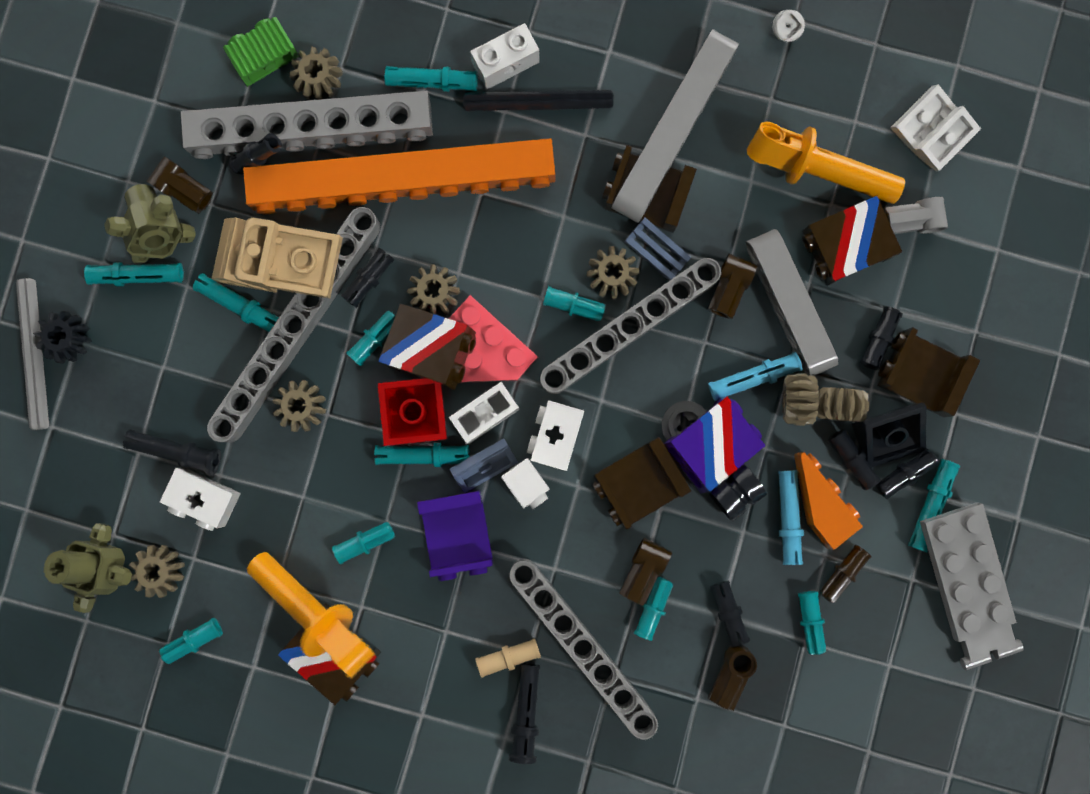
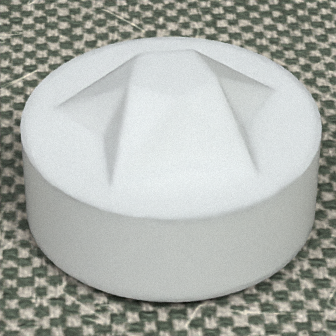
[772,10,805,42]

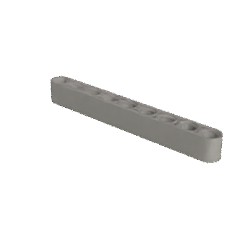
[207,207,380,443]

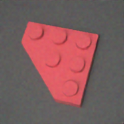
[441,295,538,384]

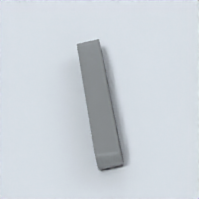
[611,29,739,223]
[540,258,721,394]
[510,558,658,740]

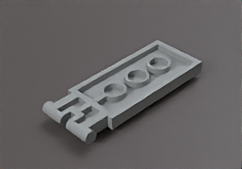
[920,503,1024,671]

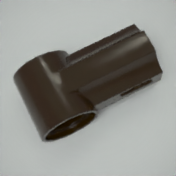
[146,156,213,214]
[707,253,758,320]
[619,538,672,606]
[708,644,757,711]

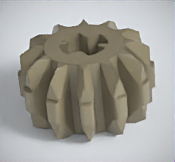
[290,46,343,100]
[586,246,639,299]
[407,264,460,315]
[782,373,819,426]
[273,380,326,432]
[817,387,870,422]
[129,545,185,598]

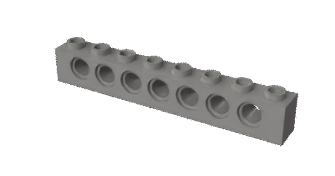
[181,91,433,159]

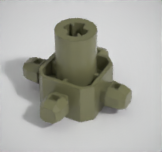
[105,184,196,264]
[44,523,132,613]

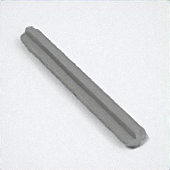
[16,278,49,430]

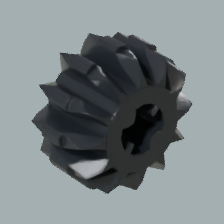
[33,311,92,364]

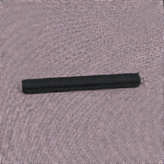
[463,90,614,111]

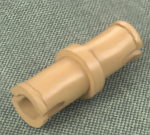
[475,638,541,678]

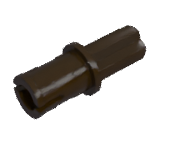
[820,544,872,603]

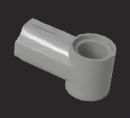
[883,197,948,234]

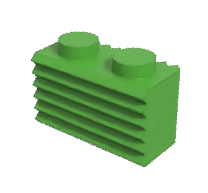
[223,17,300,87]

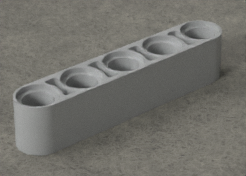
[746,229,838,376]

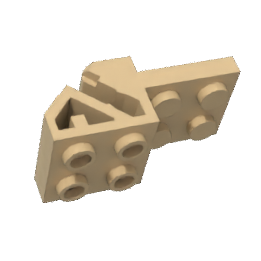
[212,217,343,299]

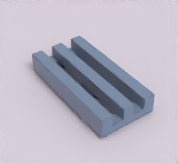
[624,218,691,281]
[450,438,518,493]

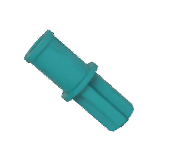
[543,286,605,321]
[346,311,395,366]
[332,522,395,564]
[634,577,673,641]
[798,591,826,655]
[159,618,223,664]

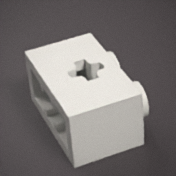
[470,23,539,90]
[449,382,520,444]
[527,400,584,471]
[501,458,550,509]
[160,468,241,531]

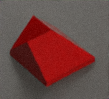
[378,378,447,446]

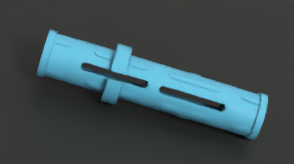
[708,352,803,401]
[778,470,804,565]

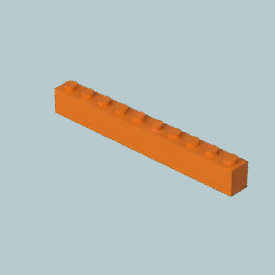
[243,138,555,214]

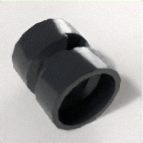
[708,464,767,522]

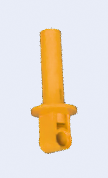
[747,122,905,204]
[247,552,375,678]

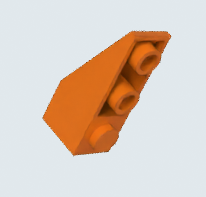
[794,452,863,550]

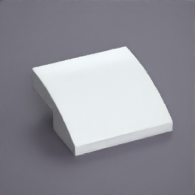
[891,84,981,171]

